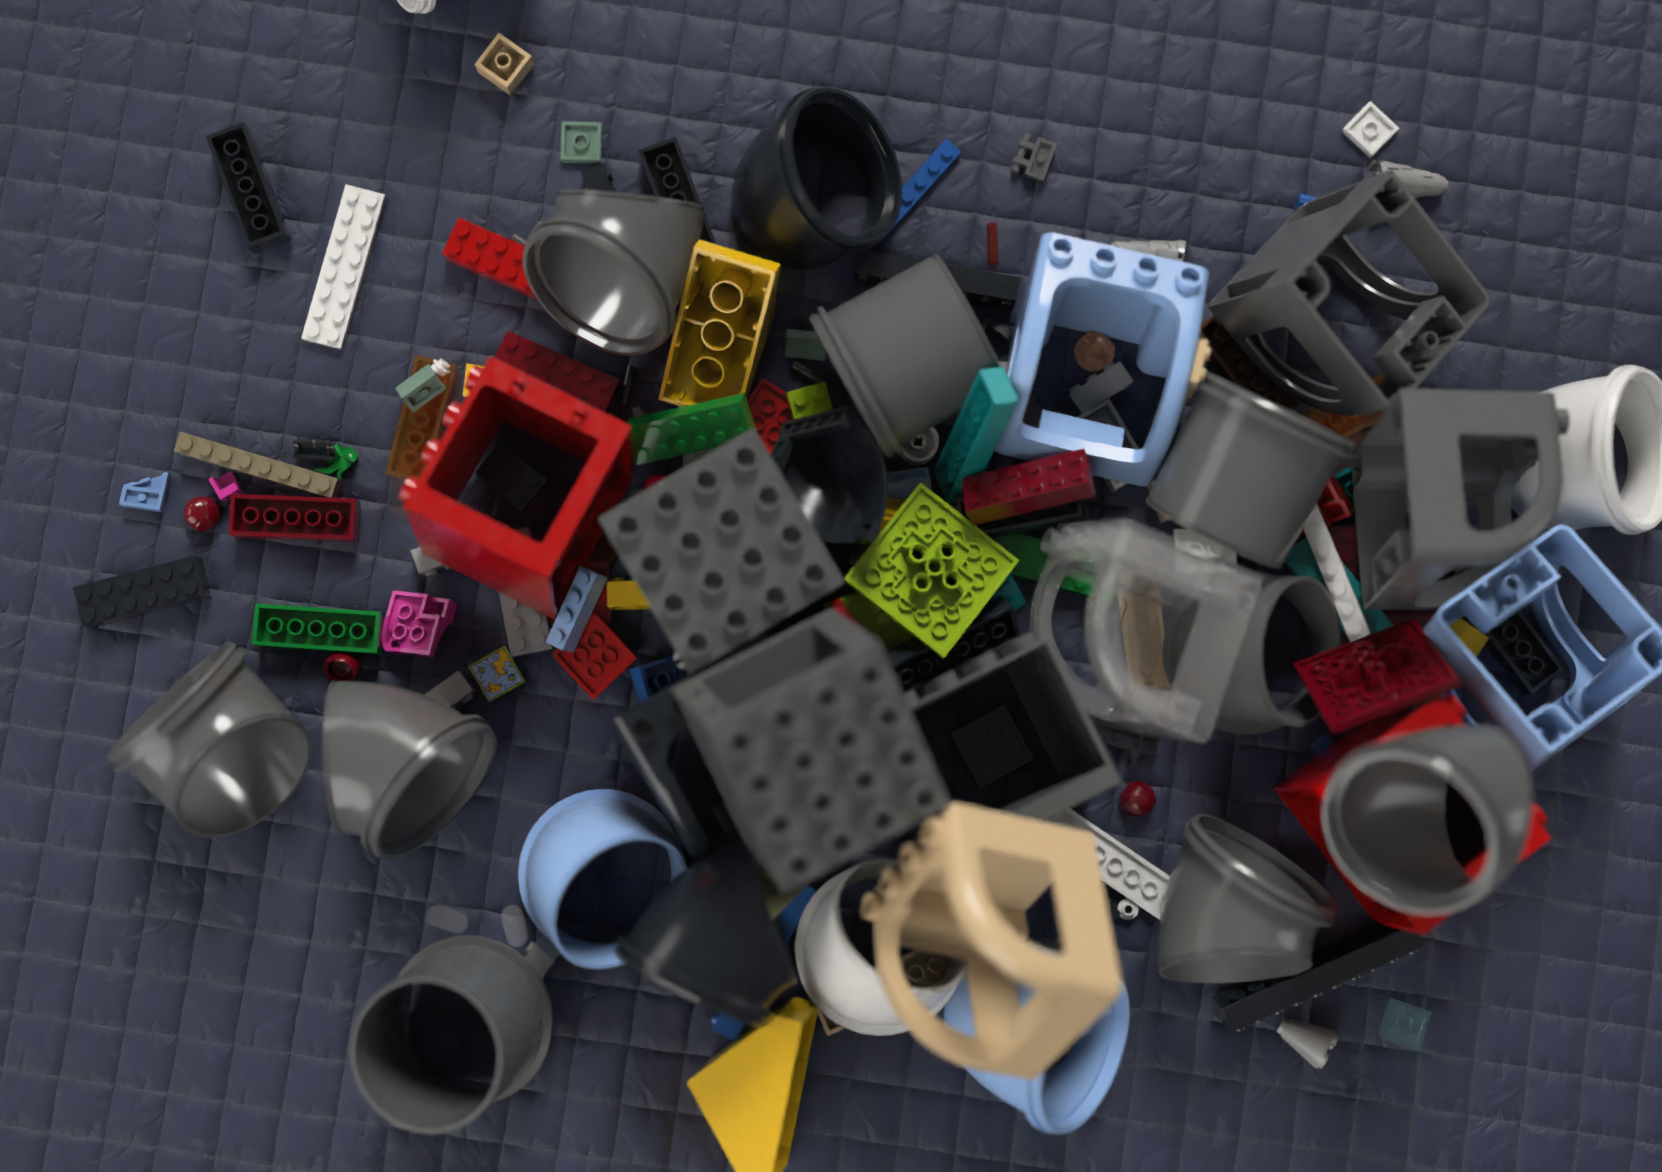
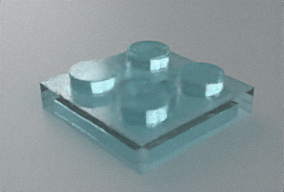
[1378,997,1432,1052]

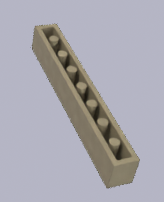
[174,432,343,498]

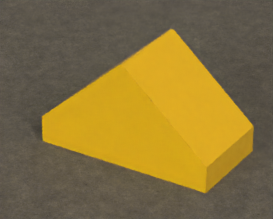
[658,240,780,407]
[687,997,819,1172]

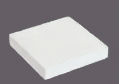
[1341,101,1399,158]

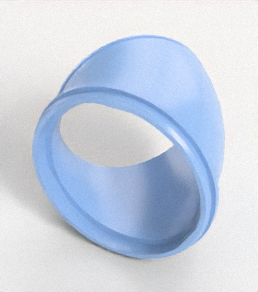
[518,789,687,969]
[944,943,1129,1134]

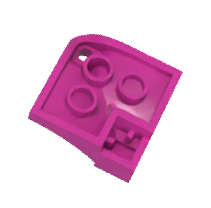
[381,590,458,658]

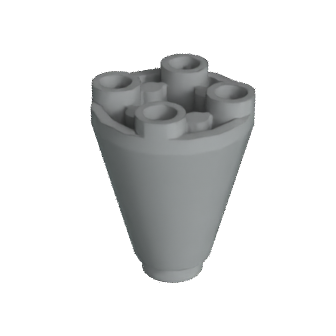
[1277,1017,1339,1069]

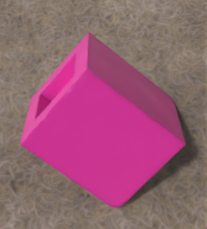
[209,471,244,502]

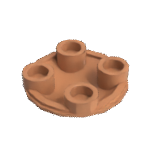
[1074,331,1115,372]

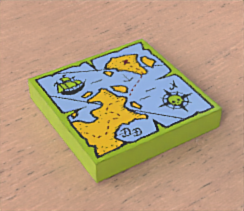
[469,646,526,702]

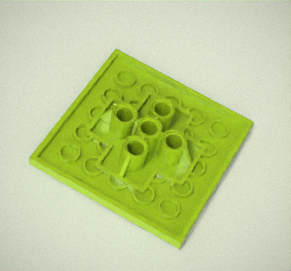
[843,482,1019,659]

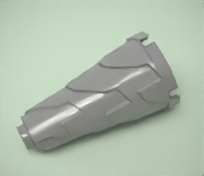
[1365,160,1448,198]
[1109,240,1186,262]

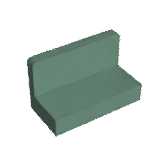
[785,329,826,361]
[396,364,447,413]

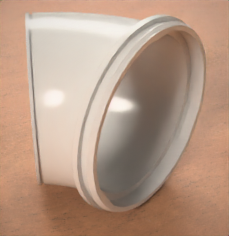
[1511,365,1662,535]
[795,859,967,1035]

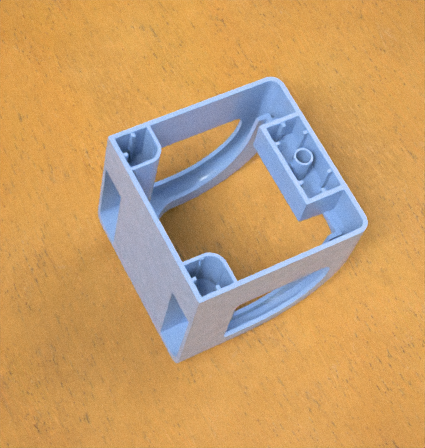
[994,233,1209,486]
[1423,525,1662,773]

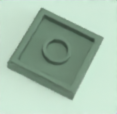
[560,121,603,164]

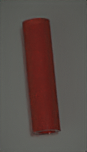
[987,222,998,264]

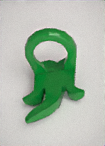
[314,443,359,480]

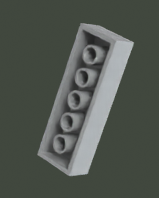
[499,527,555,658]

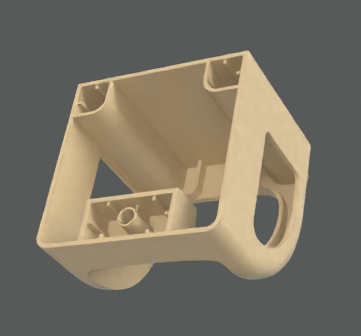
[861,803,1121,1080]

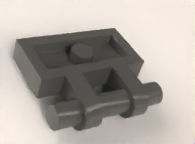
[1011,133,1057,183]

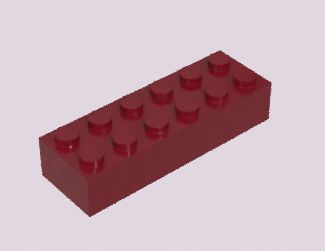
[494,330,621,414]
[962,448,1095,526]
[228,494,361,543]

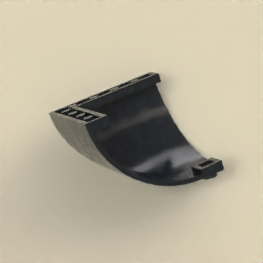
[770,405,888,545]

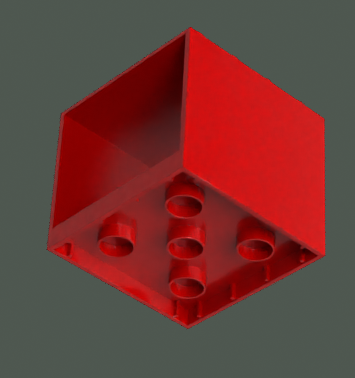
[399,356,633,620]
[1273,693,1551,935]

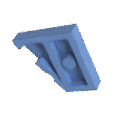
[119,472,171,512]

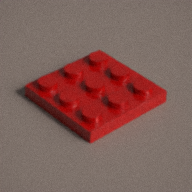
[747,378,792,455]
[551,612,639,700]

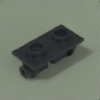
[293,438,337,460]

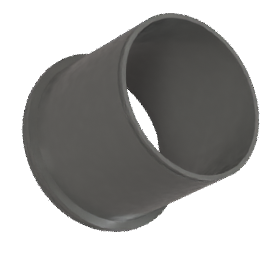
[809,254,1001,458]
[1146,370,1355,568]
[350,935,553,1133]

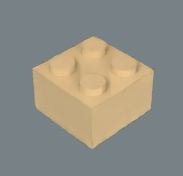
[475,33,534,96]

